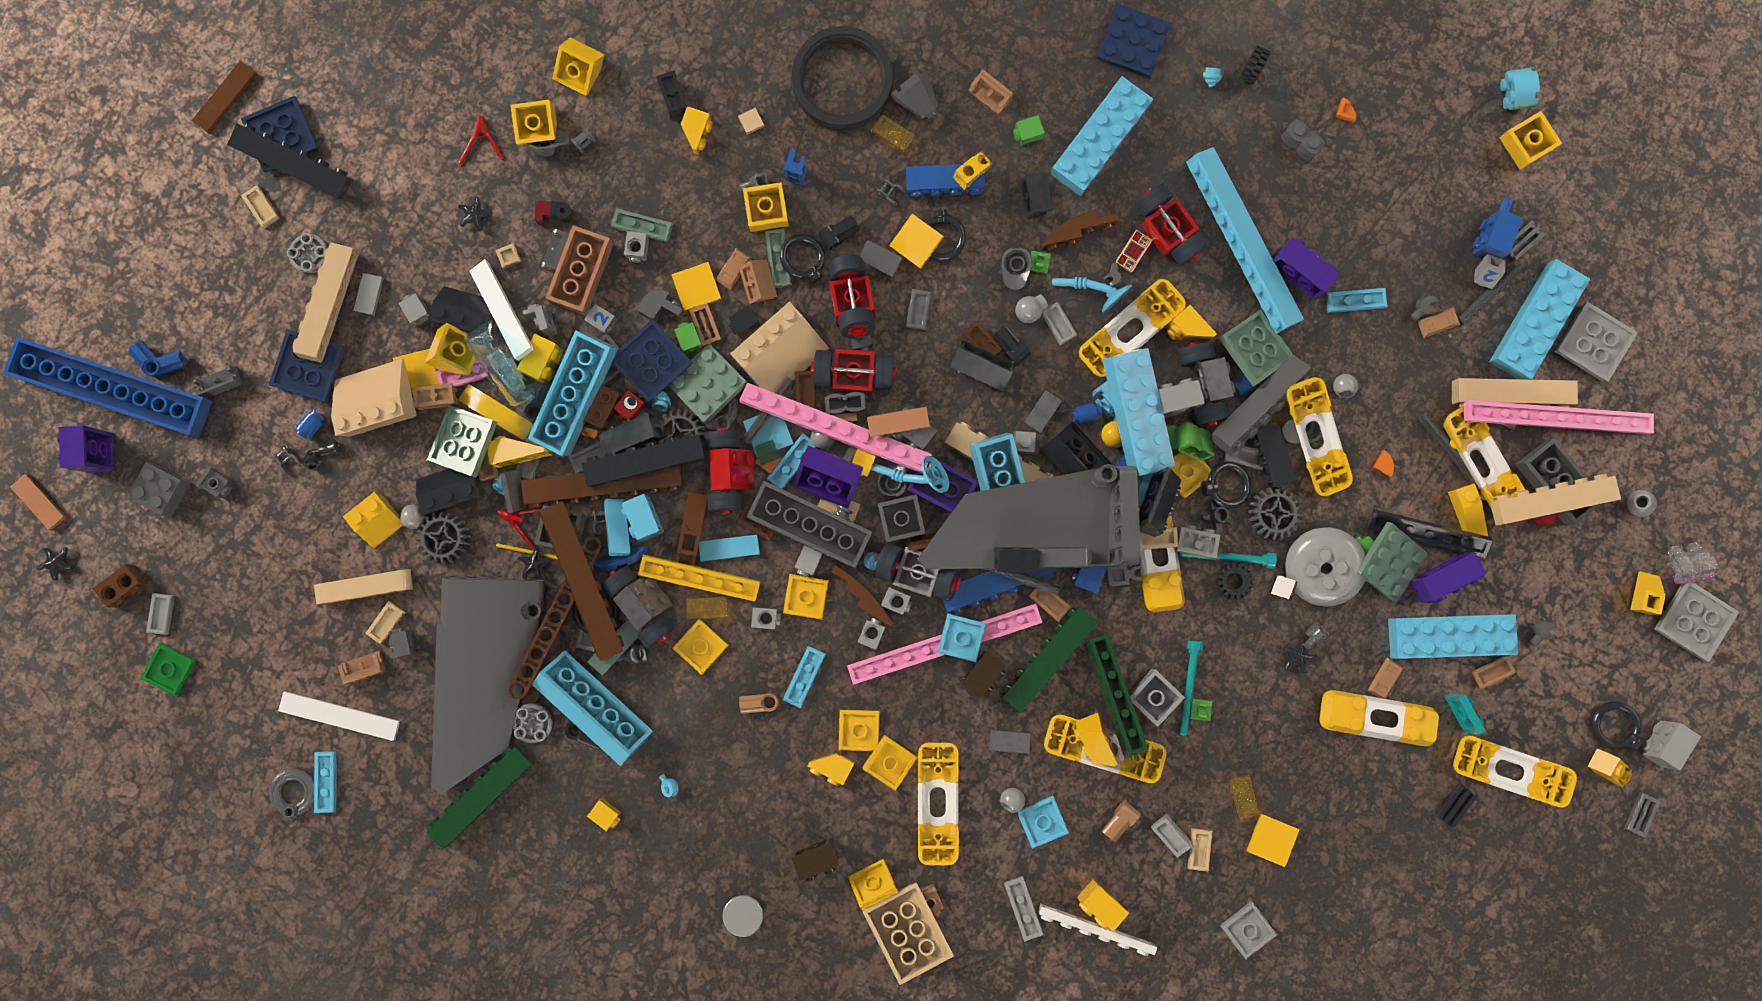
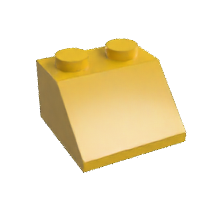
[552,37,605,96]
[511,100,557,145]
[1165,305,1217,343]
[425,323,482,375]
[343,492,404,549]
[1074,713,1118,766]

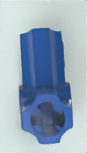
[128,341,187,379]

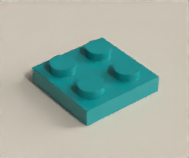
[1445,693,1486,735]

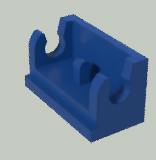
[783,149,807,186]

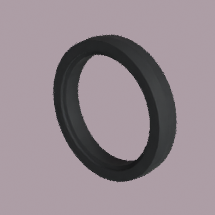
[791,26,894,130]

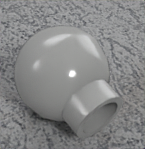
[1015,294,1048,323]
[1627,490,1657,517]

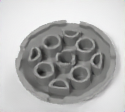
[1285,527,1366,606]

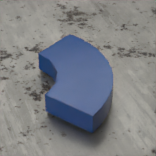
[593,545,648,572]

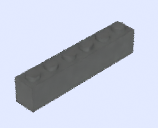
[1212,355,1312,456]

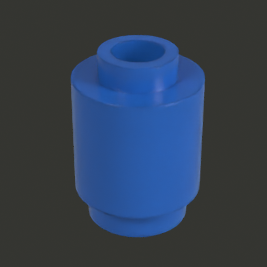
[1232,374,1260,398]
[1072,403,1103,426]
[295,409,325,439]

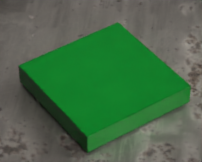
[140,643,197,696]

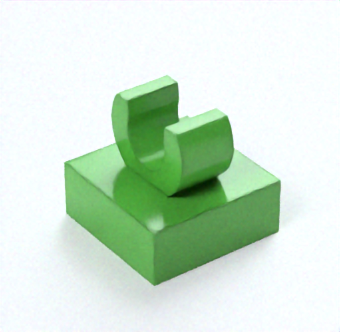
[1030,251,1051,275]
[1190,699,1212,721]

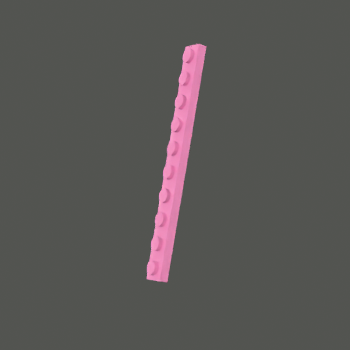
[740,383,931,474]
[1464,400,1654,434]
[847,604,1042,685]

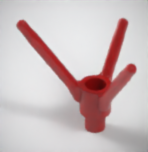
[458,116,504,166]
[497,507,543,549]

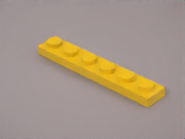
[638,555,760,601]

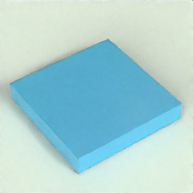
[743,414,794,458]
[938,614,986,662]
[1017,795,1069,849]

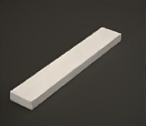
[470,259,534,361]
[278,692,401,741]

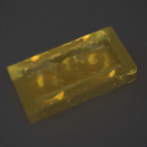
[872,114,915,153]
[686,597,728,619]
[1229,775,1260,819]

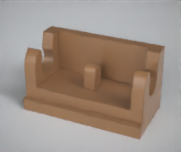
[968,69,1013,115]
[739,260,777,304]
[412,383,459,410]
[338,651,387,685]

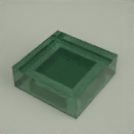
[755,439,780,465]

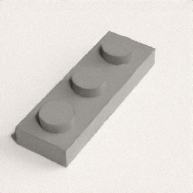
[1003,876,1043,942]

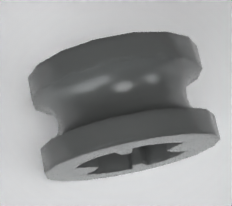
[833,505,853,521]

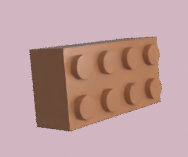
[545,225,614,315]

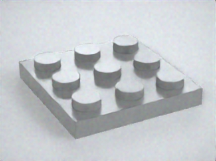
[1554,302,1638,383]
[1654,579,1739,662]

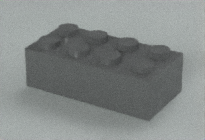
[1515,438,1602,526]

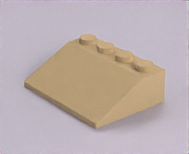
[730,302,829,393]
[331,359,417,437]
[862,882,954,985]

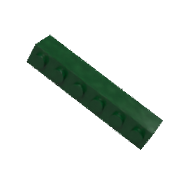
[1001,606,1098,713]
[1085,634,1149,759]
[427,745,535,849]

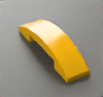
[458,384,534,441]

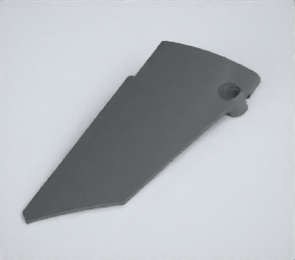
[918,464,1141,569]
[431,576,546,795]

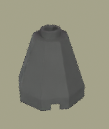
[890,68,938,119]

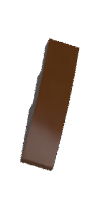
[831,565,893,627]

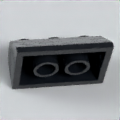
[428,286,495,339]
[1041,422,1112,475]
[1139,467,1181,537]
[416,468,485,517]

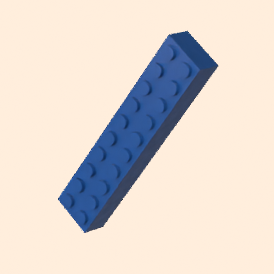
[3,337,213,438]

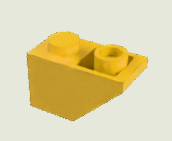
[681,106,713,155]
[1630,571,1665,615]
[1588,749,1632,788]
[808,753,855,786]

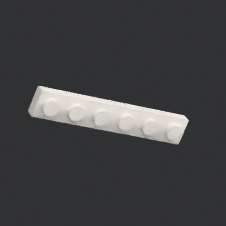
[1038,903,1157,956]

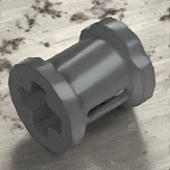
[570,127,596,153]

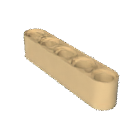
[314,569,413,605]

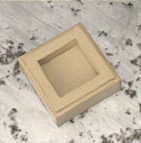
[738,108,764,135]
[495,243,522,269]

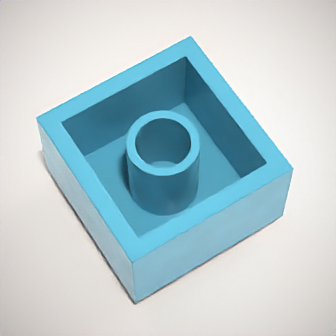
[621,494,665,542]

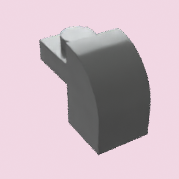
[636,290,685,322]

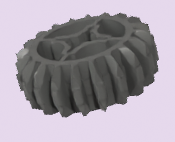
[656,409,705,445]
[1248,487,1303,541]
[416,511,471,565]

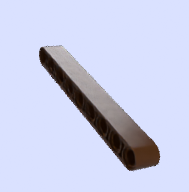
[508,537,601,700]

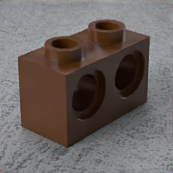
[584,385,623,431]
[93,564,148,608]

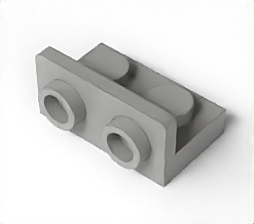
[523,304,558,337]
[1176,525,1221,559]

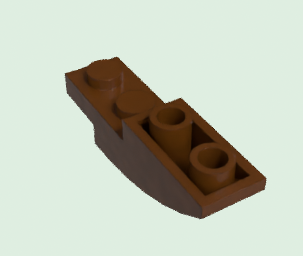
[1041,210,1118,251]
[675,491,708,566]

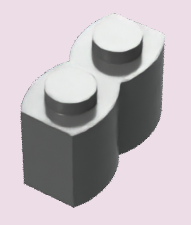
[1281,119,1325,161]
[825,392,866,415]

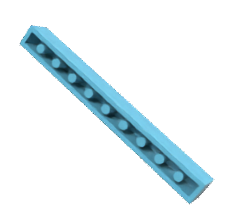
[1186,147,1304,334]

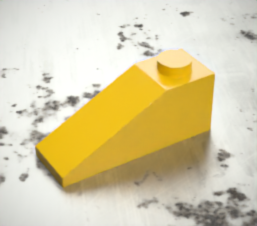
[488,436,553,468]
[1448,483,1488,536]

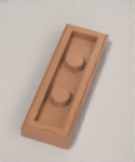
[867,407,930,438]
[10,474,67,530]

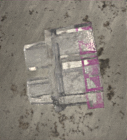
[1667,542,1720,584]

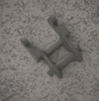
[876,179,906,207]
[273,446,302,475]
[592,510,606,536]

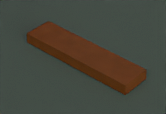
[191,61,258,134]

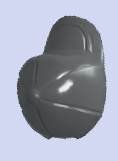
[528,130,570,157]
[1001,248,1032,290]
[1282,419,1322,443]
[877,459,907,498]

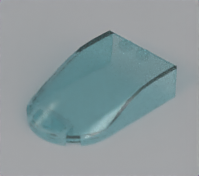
[464,320,537,406]

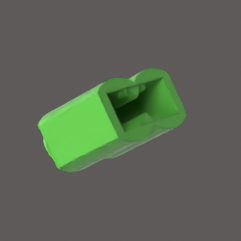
[1175,422,1214,460]

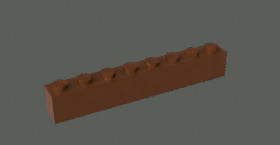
[521,466,684,508]
[538,501,624,661]

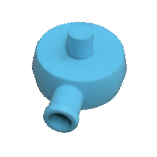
[864,552,880,570]
[659,774,679,797]

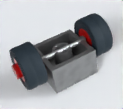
[1178,342,1235,427]
[876,544,961,601]
[601,566,675,649]

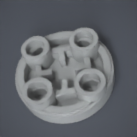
[287,233,328,274]
[513,703,553,743]
[723,894,763,937]

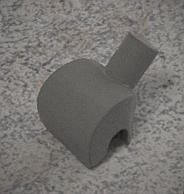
[740,172,769,191]
[1103,263,1122,290]
[1410,296,1437,321]
[1529,620,1556,647]
[1304,622,1329,650]
[617,644,647,664]

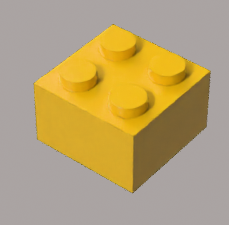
[1499,111,1562,170]
[743,182,789,232]
[517,334,564,385]
[1077,879,1129,932]

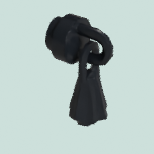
[303,439,341,470]

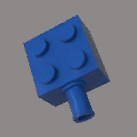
[1472,197,1523,259]

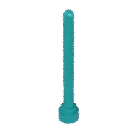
[1179,552,1277,569]
[1180,640,1204,736]

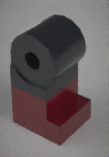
[535,201,574,225]

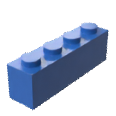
[905,164,985,198]

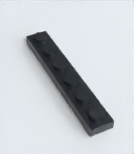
[1367,509,1493,558]

